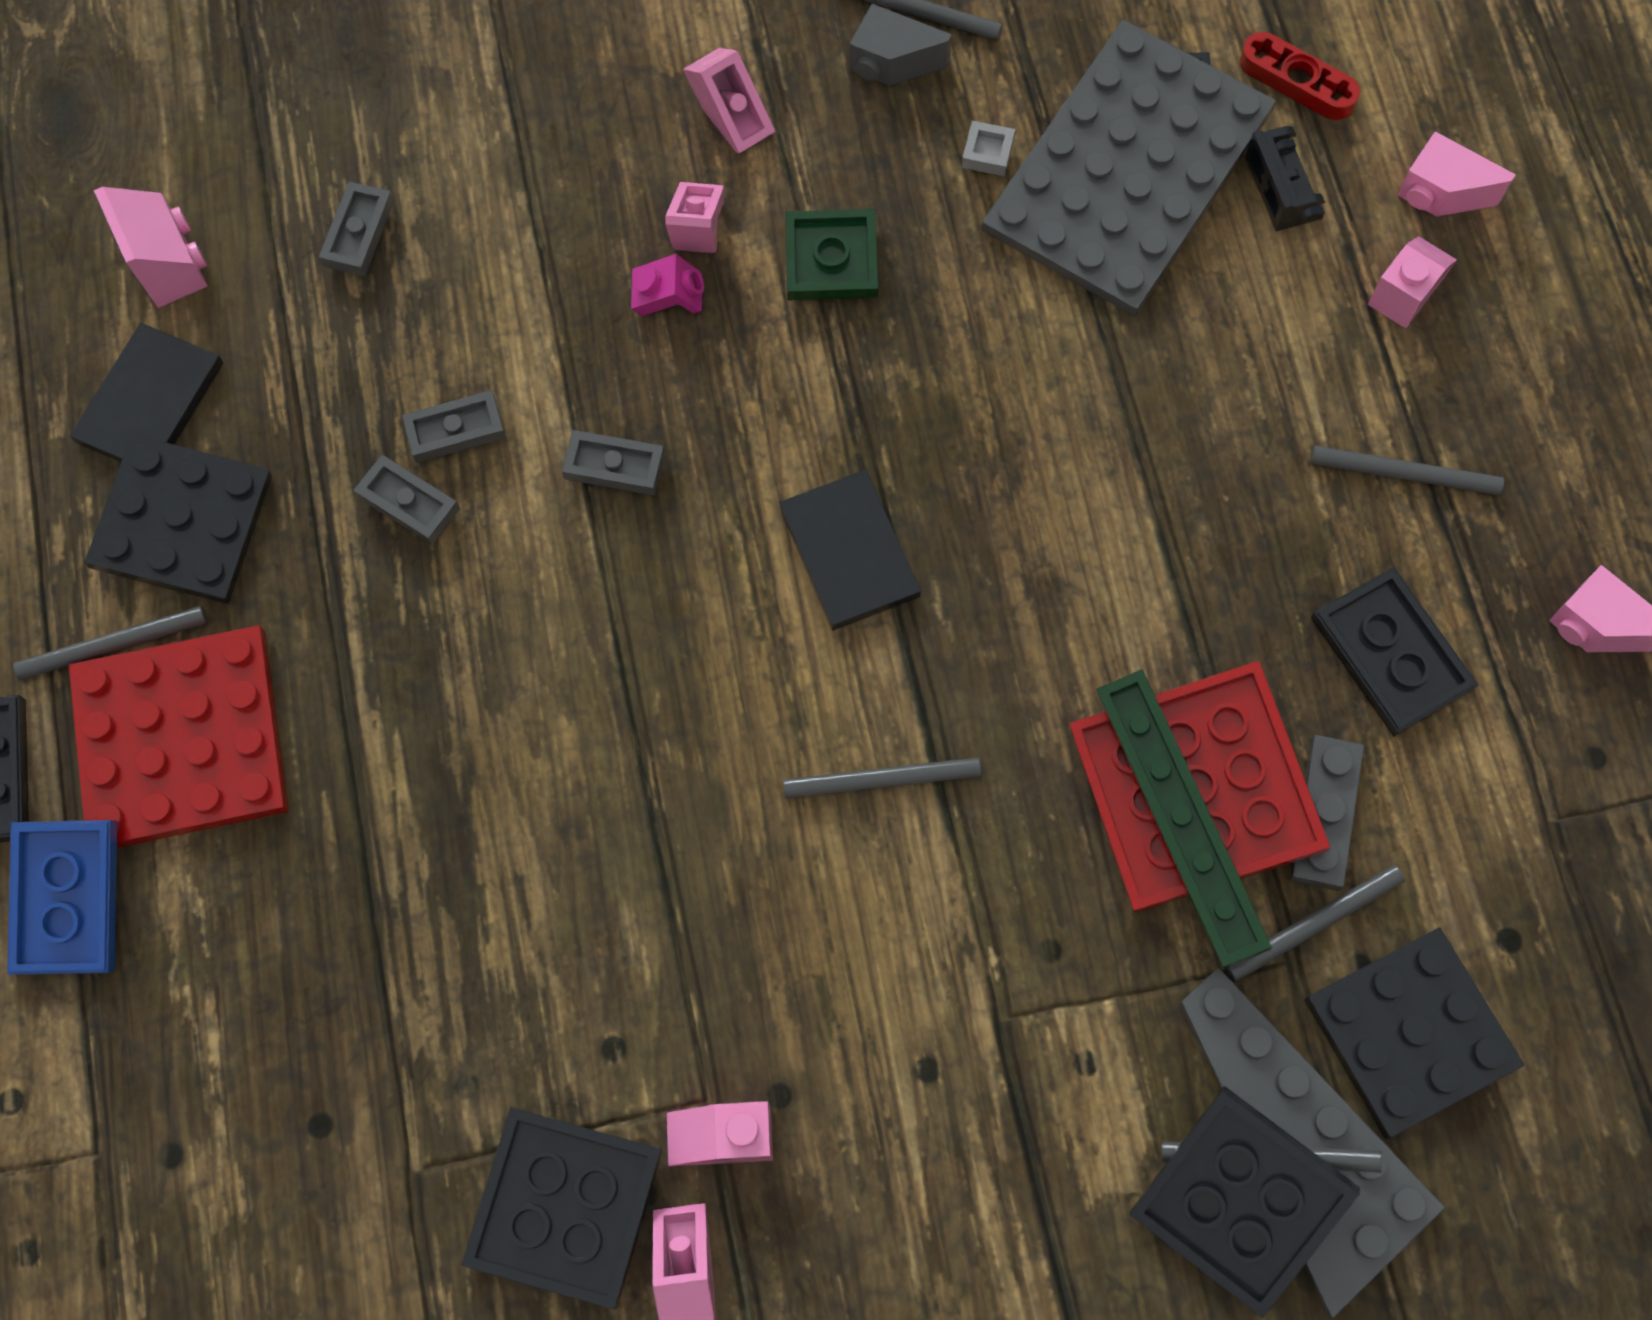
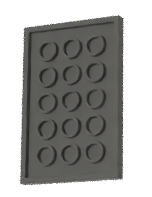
[982,19,1276,317]

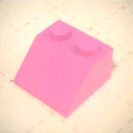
[94,187,208,308]

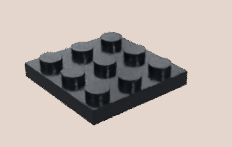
[84,434,272,604]
[1304,927,1525,1140]
[1129,1086,1360,1318]
[461,1107,663,1310]

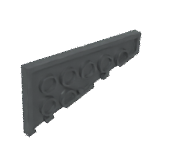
[1179,968,1445,1319]

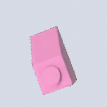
[683,48,776,153]
[1397,132,1516,217]
[1368,236,1457,329]
[1549,565,1652,652]
[667,1101,773,1167]
[653,1203,716,1320]

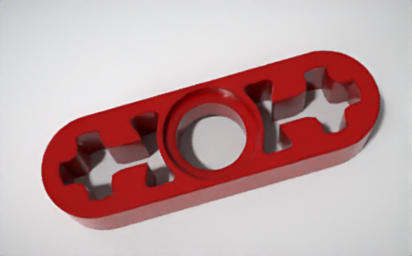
[1240,32,1360,120]

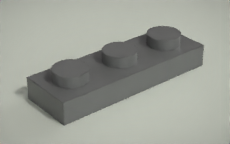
[1289,734,1364,891]

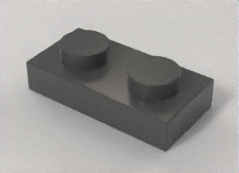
[319,181,395,276]
[402,390,506,463]
[562,430,665,496]
[353,455,460,545]

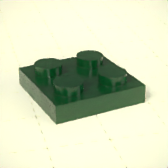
[785,209,878,300]

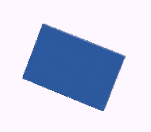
[7,820,117,975]

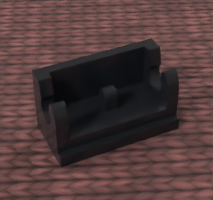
[1245,126,1325,232]

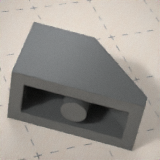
[850,4,952,86]

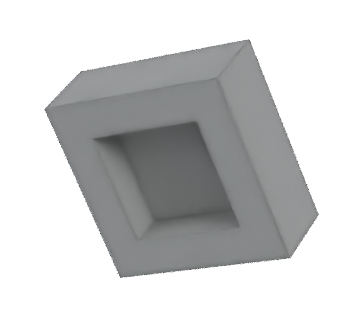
[962,121,1016,177]

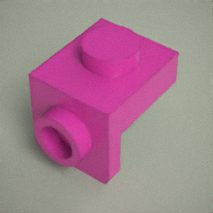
[631,254,704,316]

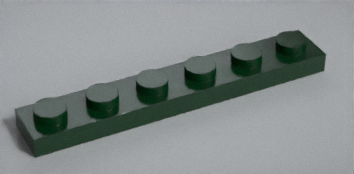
[1096,669,1272,969]

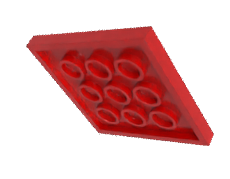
[69,625,289,848]
[1069,661,1331,914]

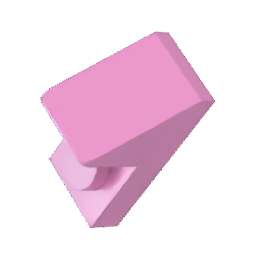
[666,182,724,253]

